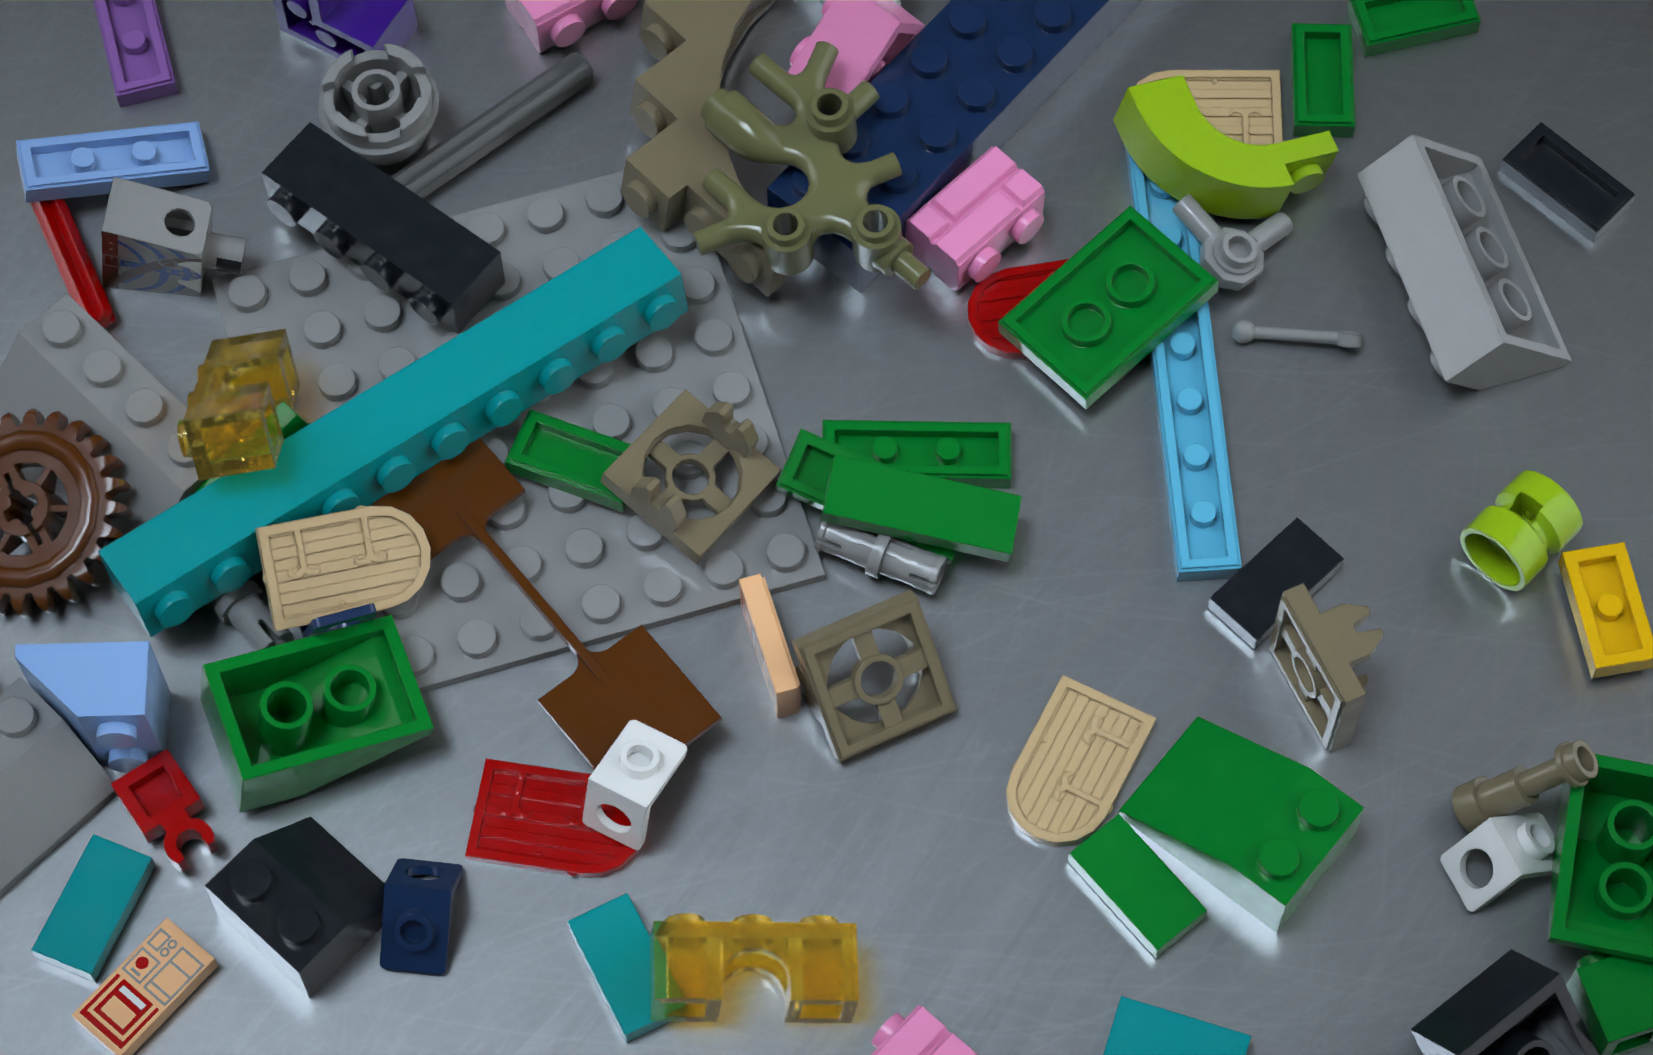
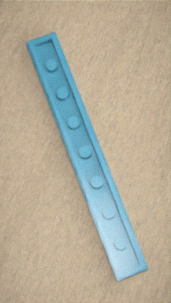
[1125,147,1242,582]

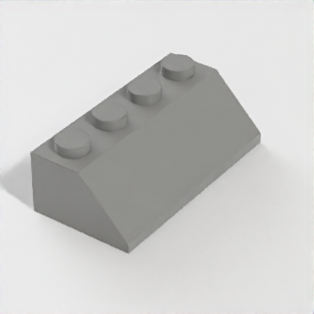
[1357,134,1572,391]
[0,293,233,534]
[0,677,116,897]

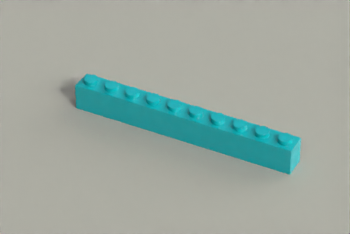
[98,226,689,637]

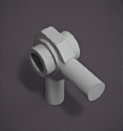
[1172,194,1293,291]

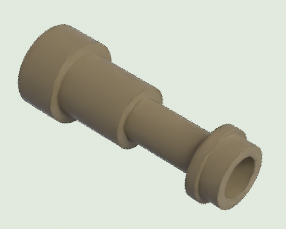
[1452,740,1598,832]

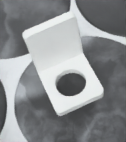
[582,720,687,850]
[1440,812,1555,912]

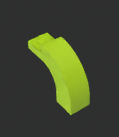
[1113,75,1339,219]

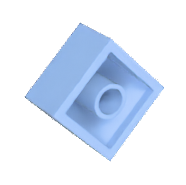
[15,641,171,773]

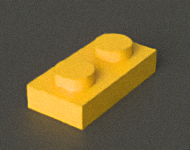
[1558,542,1653,679]

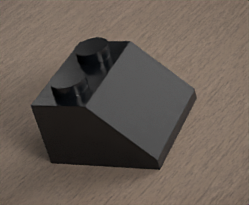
[205,817,385,998]
[1410,949,1599,1055]

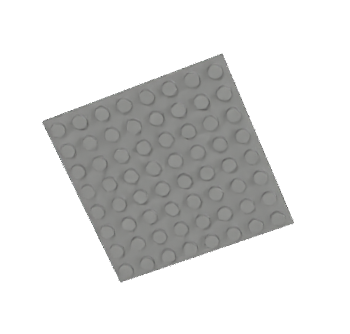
[212,170,826,693]

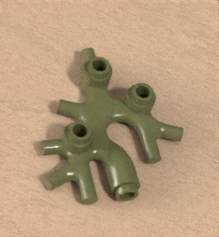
[692,41,931,290]

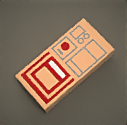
[739,573,801,719]
[72,918,218,1055]

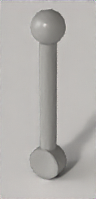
[1231,319,1362,348]

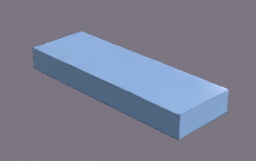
[16,121,210,203]

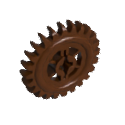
[0,408,133,617]

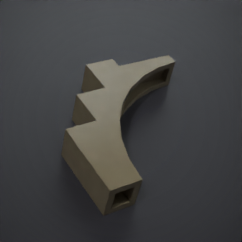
[620,0,786,297]

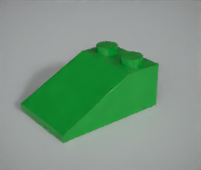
[200,614,434,813]
[1118,716,1364,933]
[1548,754,1653,963]

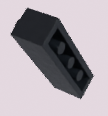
[262,122,505,334]

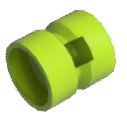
[1460,470,1583,591]

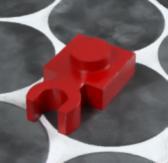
[110,749,218,873]

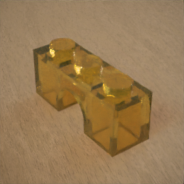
[177,329,301,480]
[649,913,859,1023]

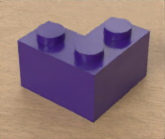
[273,0,418,58]

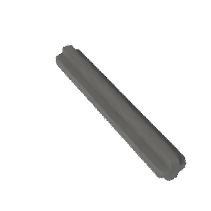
[391,52,594,198]

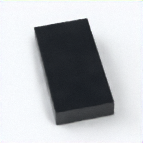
[1499,122,1636,243]
[1208,517,1344,649]

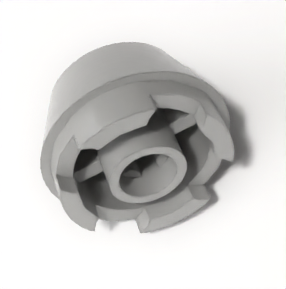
[317,44,439,166]

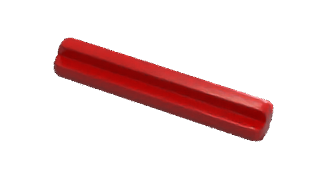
[30,199,115,328]

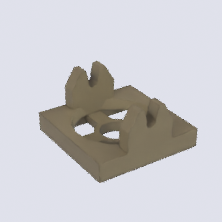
[600,389,781,564]
[1268,583,1384,753]
[792,590,957,762]

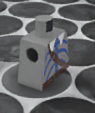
[101,177,247,296]

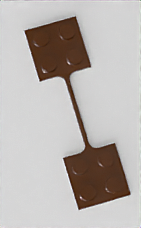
[371,438,722,770]

